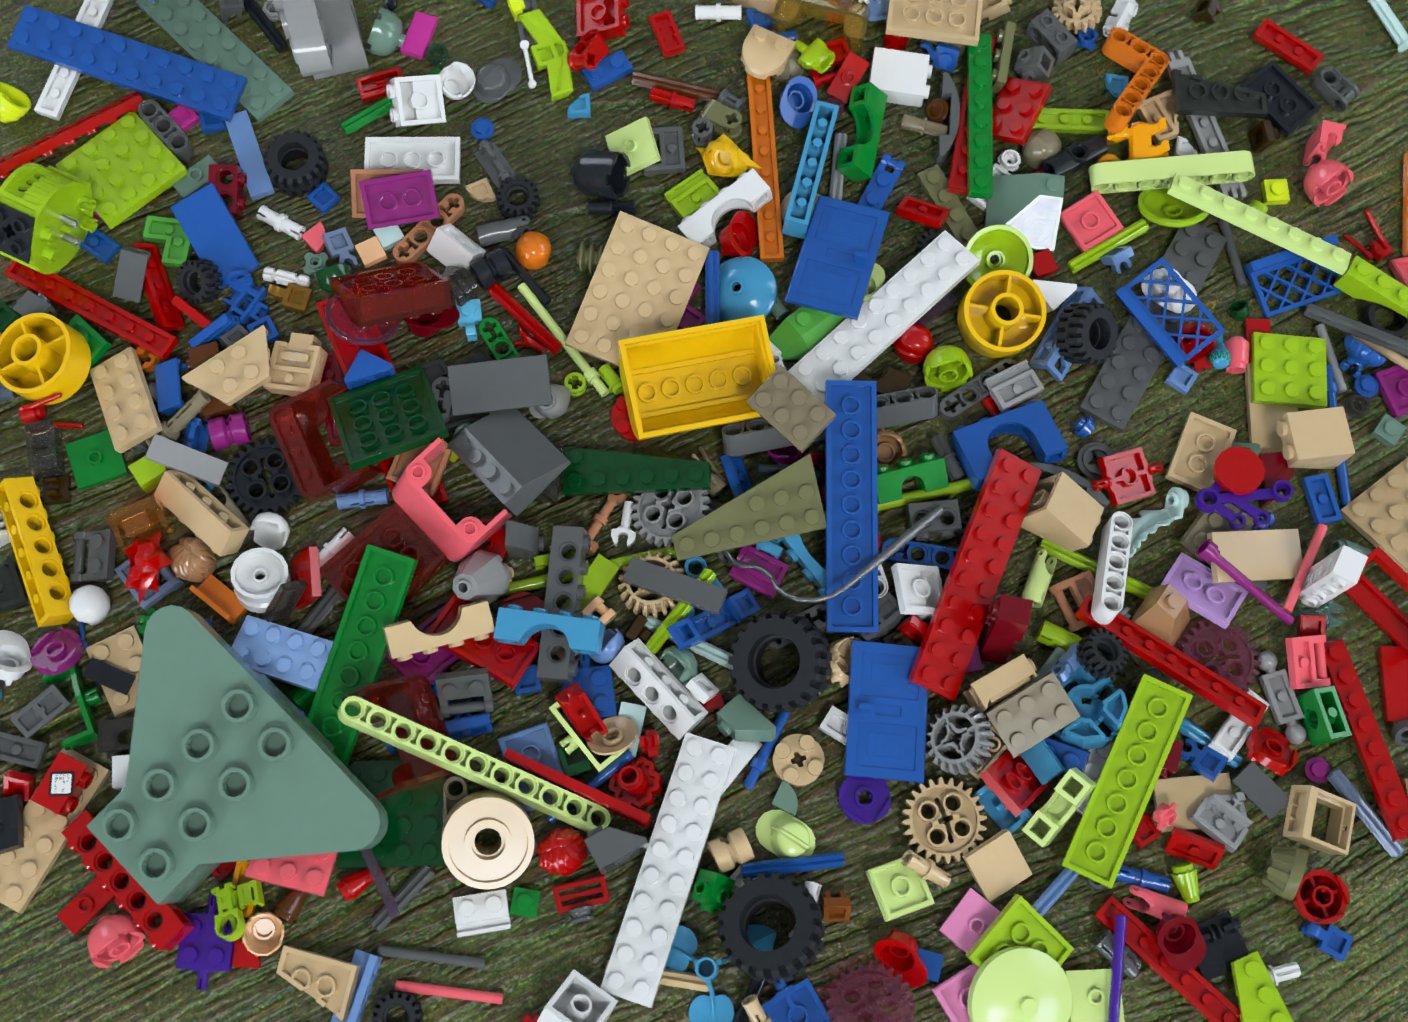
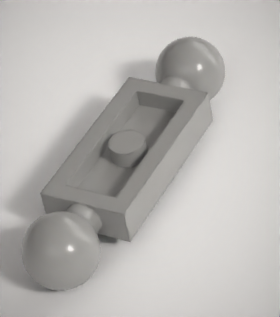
[1256,651,1306,744]

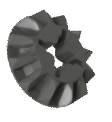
[1076,442,1114,481]

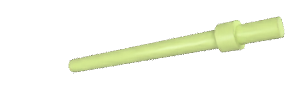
[517,283,609,397]

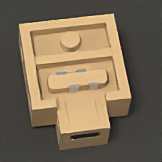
[263,332,328,399]

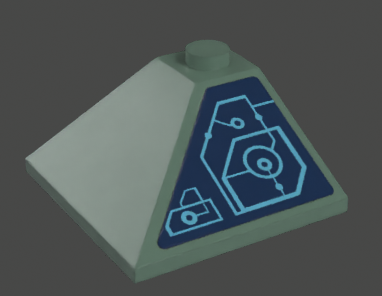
[984,173,1065,253]

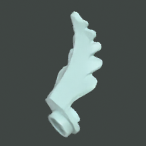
[1129,487,1189,558]

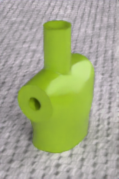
[795,38,835,74]

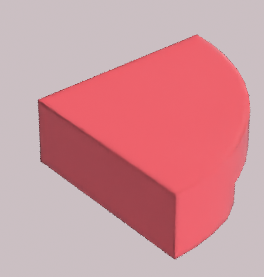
[301,222,326,254]

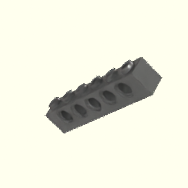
[537,525,591,684]

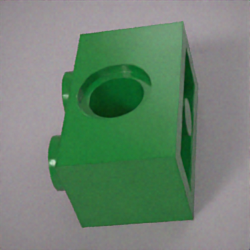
[1296,686,1352,747]

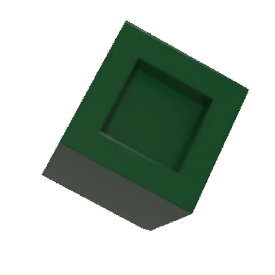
[557,746,592,779]

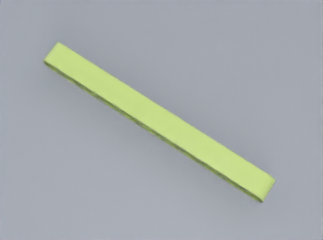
[338,696,611,832]

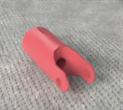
[1122,885,1188,919]

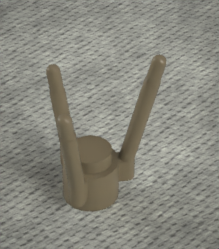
[691,446,727,498]

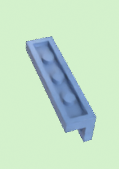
[1029,287,1104,381]
[331,949,383,1022]

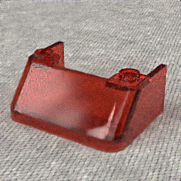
[269,378,384,499]
[342,674,457,800]

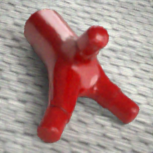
[512,324,547,355]

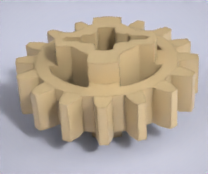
[1052,0,1102,34]

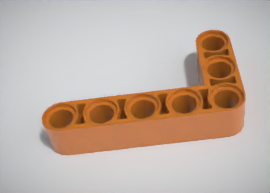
[1102,27,1170,133]

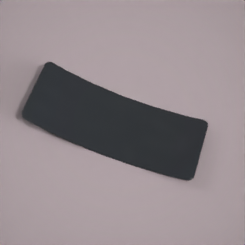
[82,658,136,695]

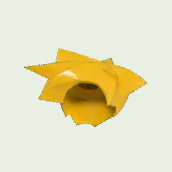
[695,134,762,178]

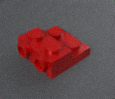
[576,0,630,41]

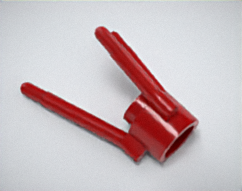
[1343,208,1394,262]
[19,393,84,429]

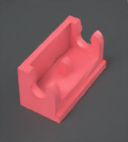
[1302,120,1347,166]

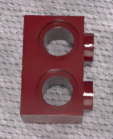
[208,164,247,218]

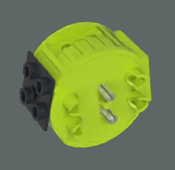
[0,163,98,274]

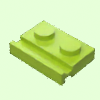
[664,169,720,220]

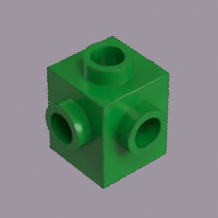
[690,869,736,913]

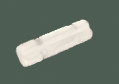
[262,267,311,288]

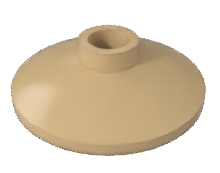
[586,716,638,755]

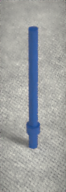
[1327,365,1351,507]
[743,712,791,791]

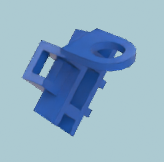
[222,270,270,326]

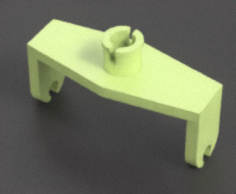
[549,702,626,772]

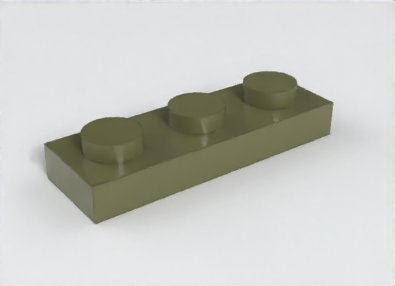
[992,21,1016,94]

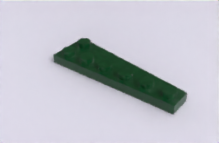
[563,447,711,496]

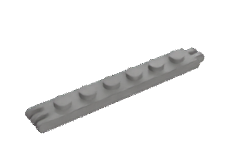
[1166,49,1247,199]

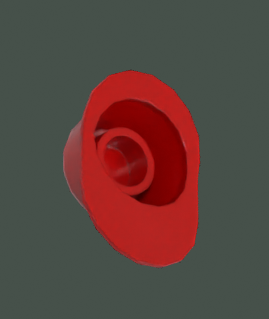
[719,210,758,258]
[873,928,928,988]

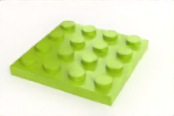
[55,112,188,230]

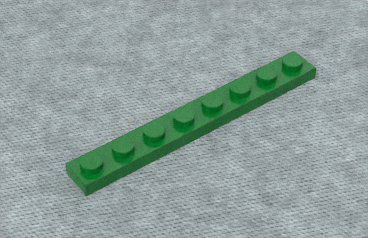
[967,34,993,199]

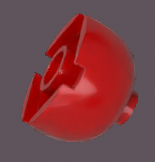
[1292,869,1350,924]

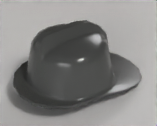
[473,58,522,104]

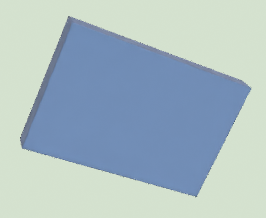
[498,722,565,812]

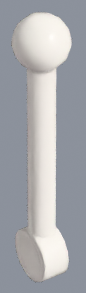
[520,40,537,89]

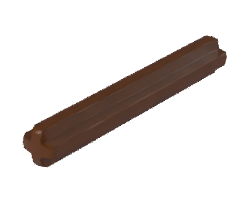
[631,71,722,101]

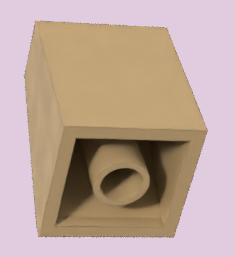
[1277,406,1355,469]
[1021,471,1104,552]

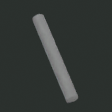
[1315,324,1348,393]

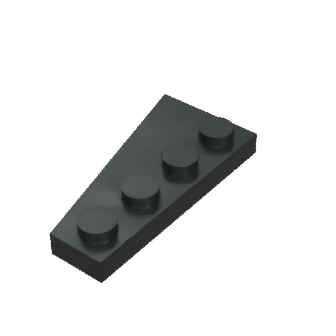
[1171,69,1268,119]

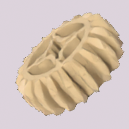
[618,551,685,619]

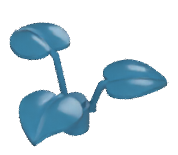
[665,924,776,1022]

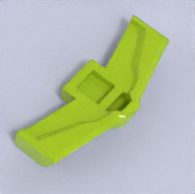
[518,8,573,101]

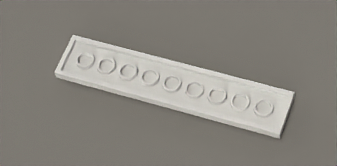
[788,230,980,404]
[600,732,736,1008]

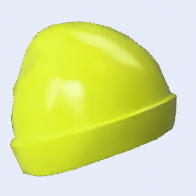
[0,82,31,123]

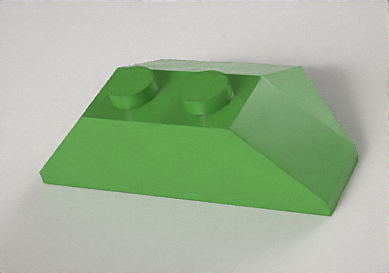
[769,307,846,361]

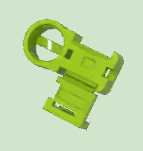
[211,879,265,942]

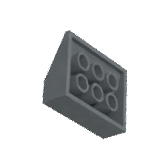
[448,409,571,516]

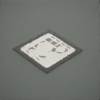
[48,772,74,796]

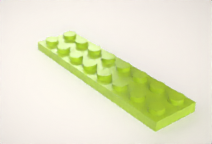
[1061,674,1193,889]

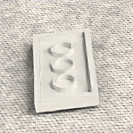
[364,137,461,184]

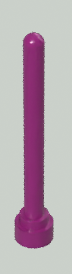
[1196,539,1294,625]

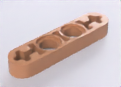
[393,193,465,266]

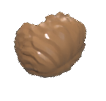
[877,428,908,465]
[168,537,218,583]

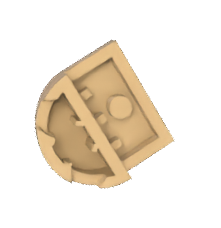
[741,24,796,79]

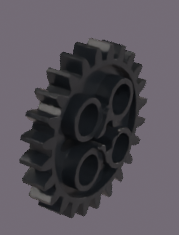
[225,438,310,517]

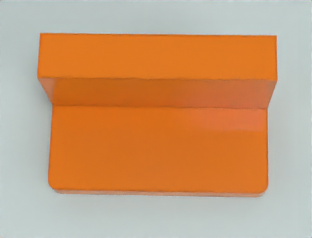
[188,574,247,626]

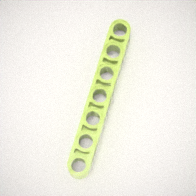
[1088,150,1255,194]

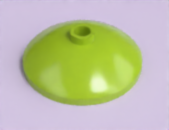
[1138,188,1209,228]
[965,224,1034,286]

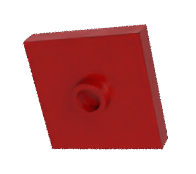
[291,546,322,610]

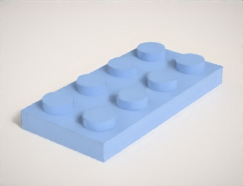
[231,615,333,692]

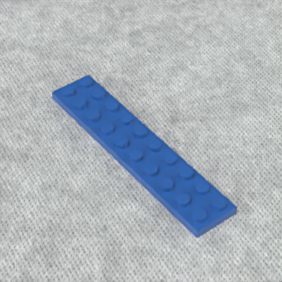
[7,5,248,122]
[825,380,879,633]

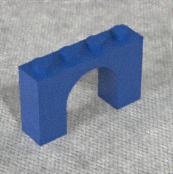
[950,400,1069,492]

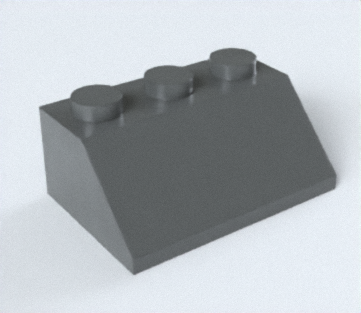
[584,826,648,875]

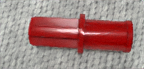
[649,87,696,113]

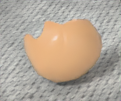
[242,911,285,956]

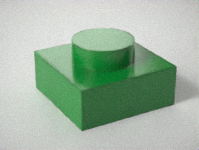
[509,887,541,919]

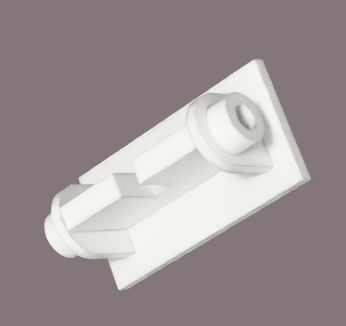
[1102,0,1138,37]

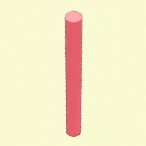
[1283,523,1328,614]
[395,980,504,1004]

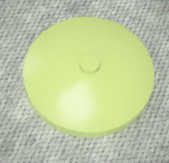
[968,946,1072,1022]

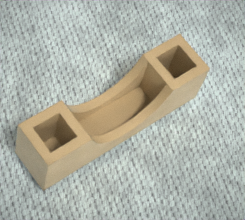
[382,599,495,662]

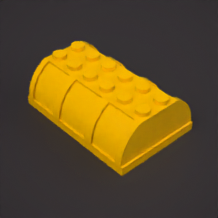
[617,315,776,441]

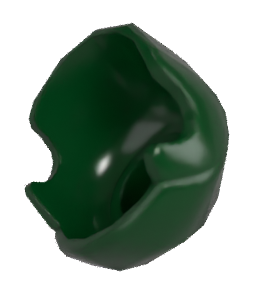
[315,263,354,293]

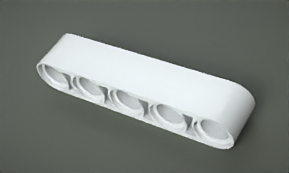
[1091,511,1133,625]

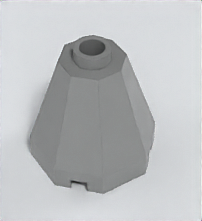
[452,550,511,604]

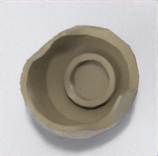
[1021,129,1062,169]

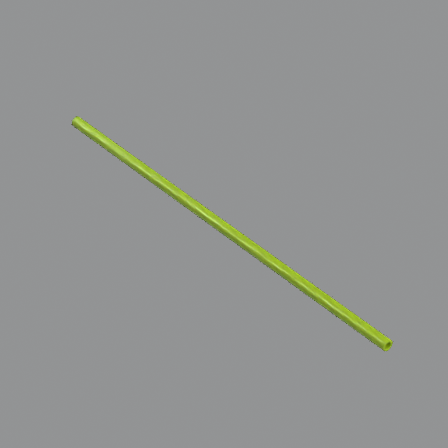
[501,478,974,597]

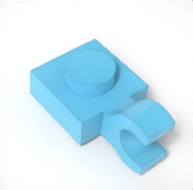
[456,298,483,342]

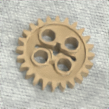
[901,777,987,864]

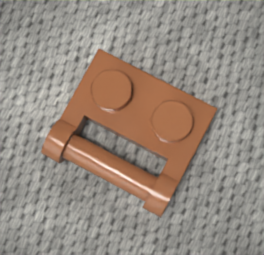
[1048,570,1095,633]

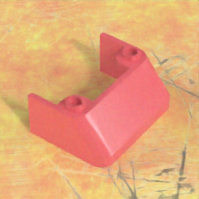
[392,437,512,562]

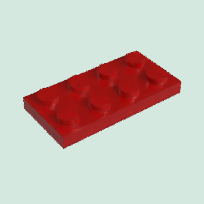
[427,595,540,689]

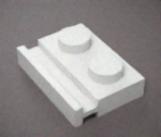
[452,889,512,938]

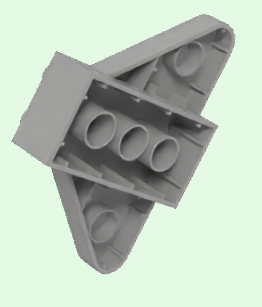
[272,0,369,80]

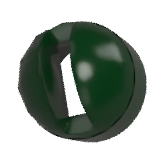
[1229,300,1250,321]

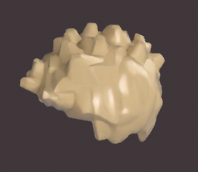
[826,636,861,688]

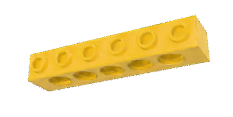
[0,476,74,628]

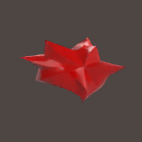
[123,531,173,605]

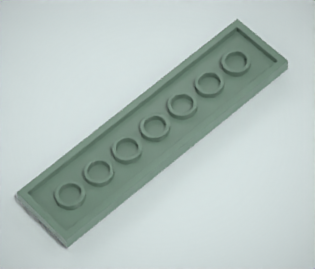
[135,0,294,124]

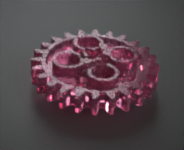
[1177,620,1261,699]
[826,961,915,1022]

